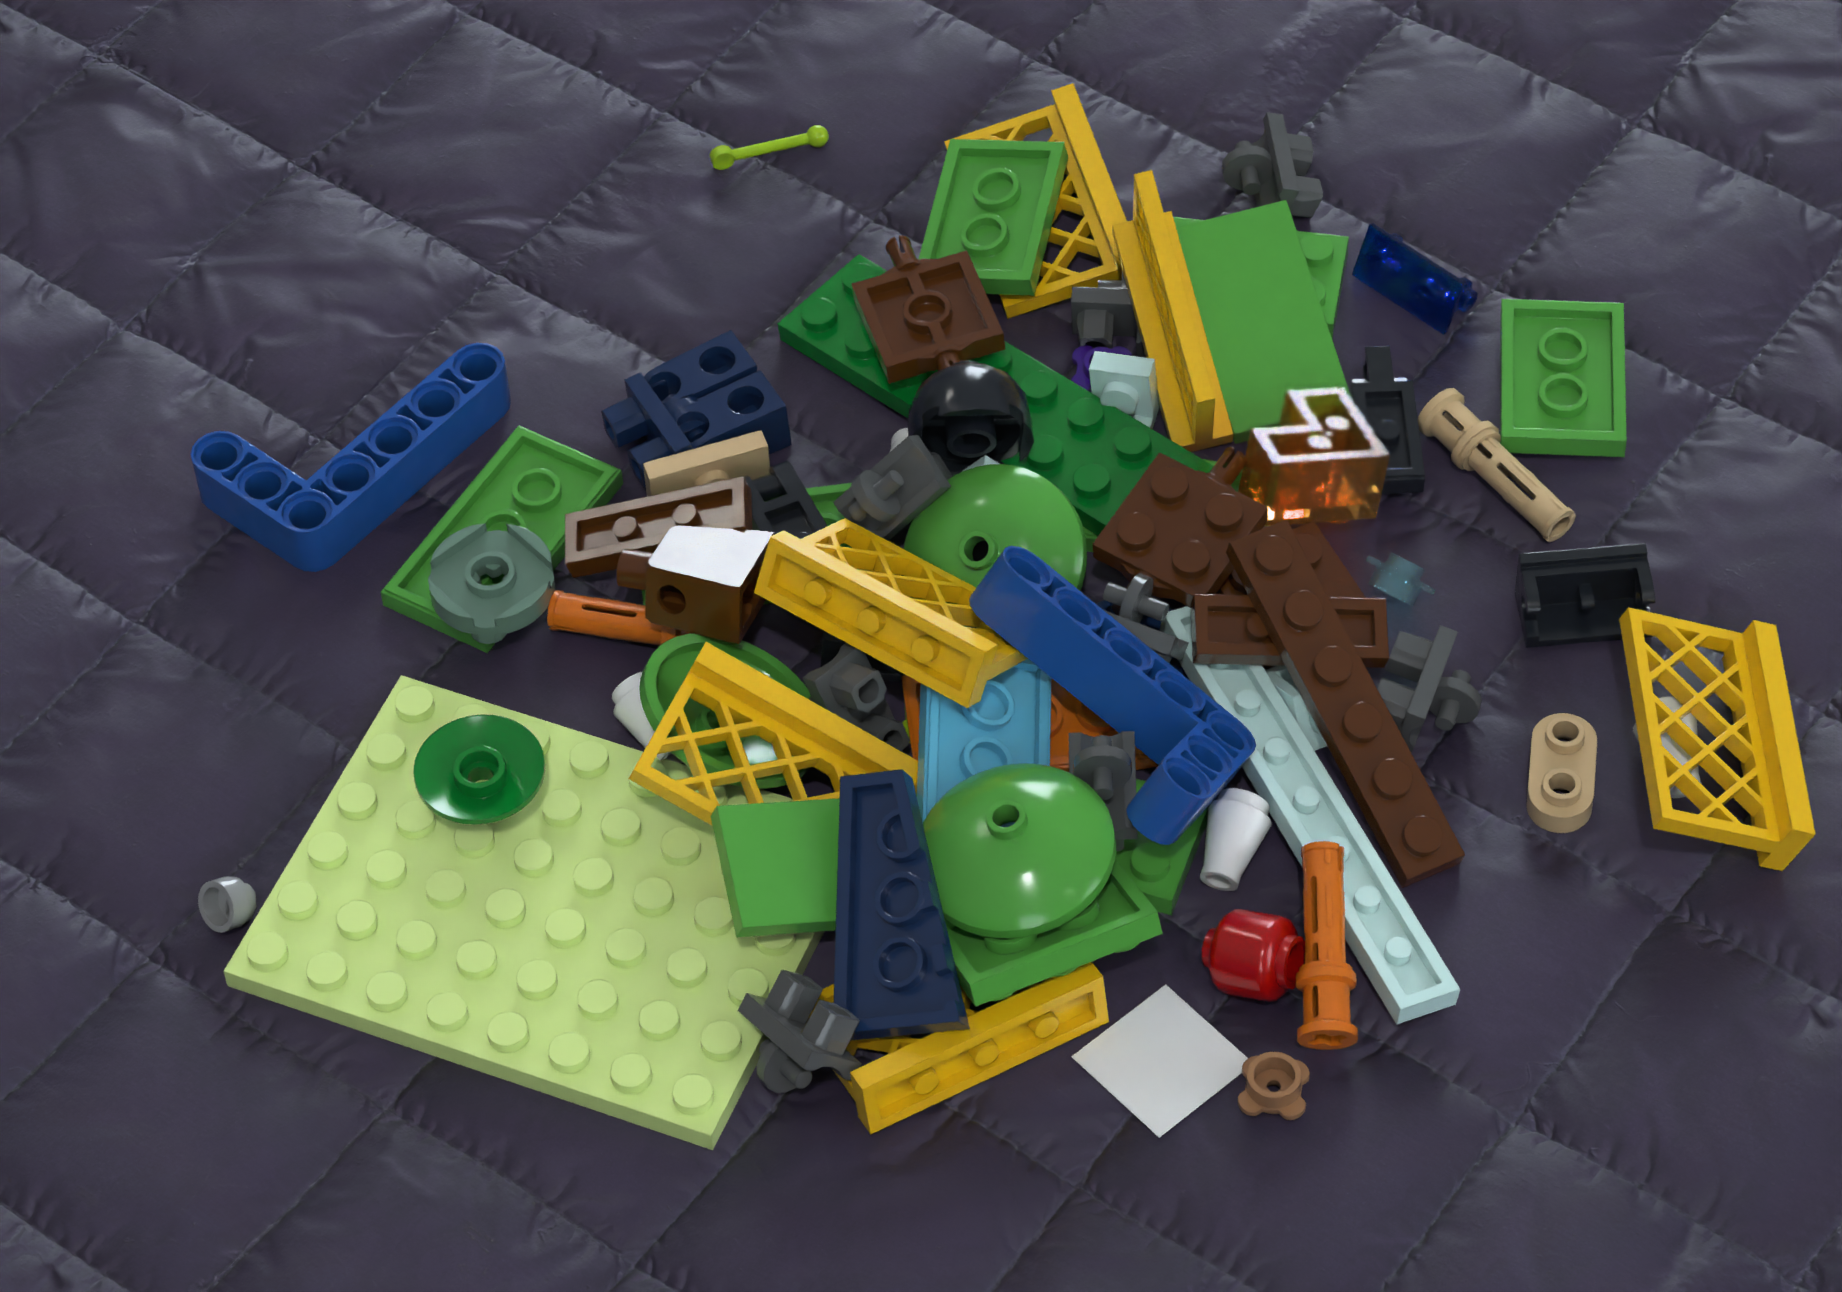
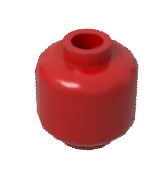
[1202,909,1305,1002]

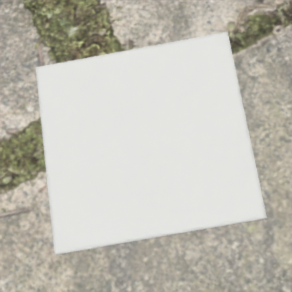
[1071,984,1248,1138]

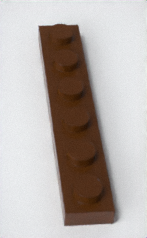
[1226,519,1465,888]

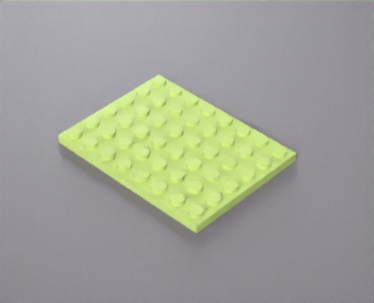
[223,675,825,1150]

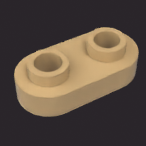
[1526,713,1597,833]

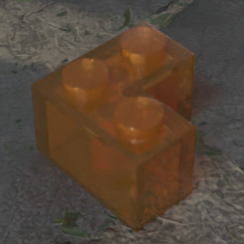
[1238,387,1390,526]

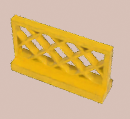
[944,83,1127,319]
[1112,170,1233,452]
[754,518,1028,708]
[1619,607,1815,871]
[628,642,918,825]
[809,962,1109,1135]

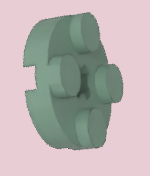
[428,523,556,644]

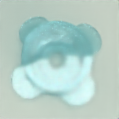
[1365,553,1436,607]

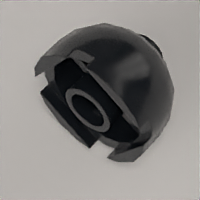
[907,361,1034,476]

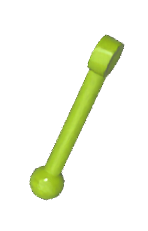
[709,125,829,170]

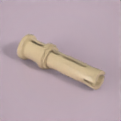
[1418,388,1576,542]

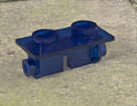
[1352,223,1478,334]

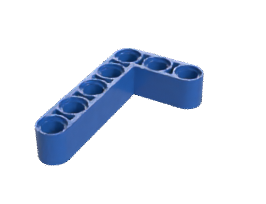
[190,343,511,572]
[969,546,1256,845]

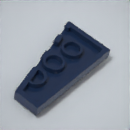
[834,769,970,1041]

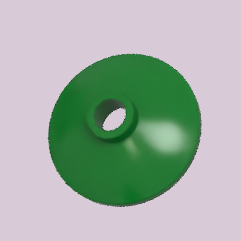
[413,714,545,825]

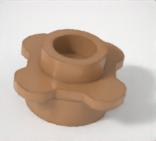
[1238,1052,1310,1120]

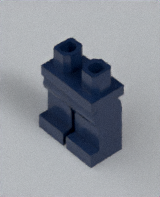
[601,330,792,488]

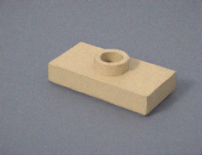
[643,430,770,496]

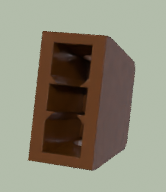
[617,525,774,644]

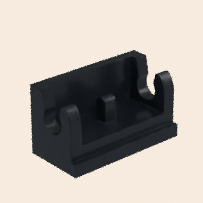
[1515,543,1655,648]

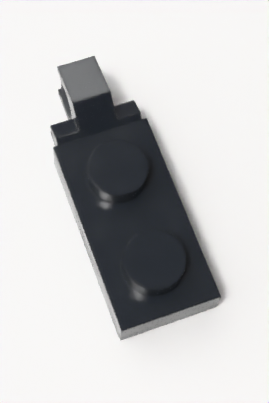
[1350,346,1425,495]

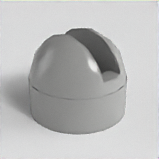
[198,876,257,933]

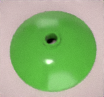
[904,464,1087,627]
[639,633,811,789]
[923,763,1116,938]

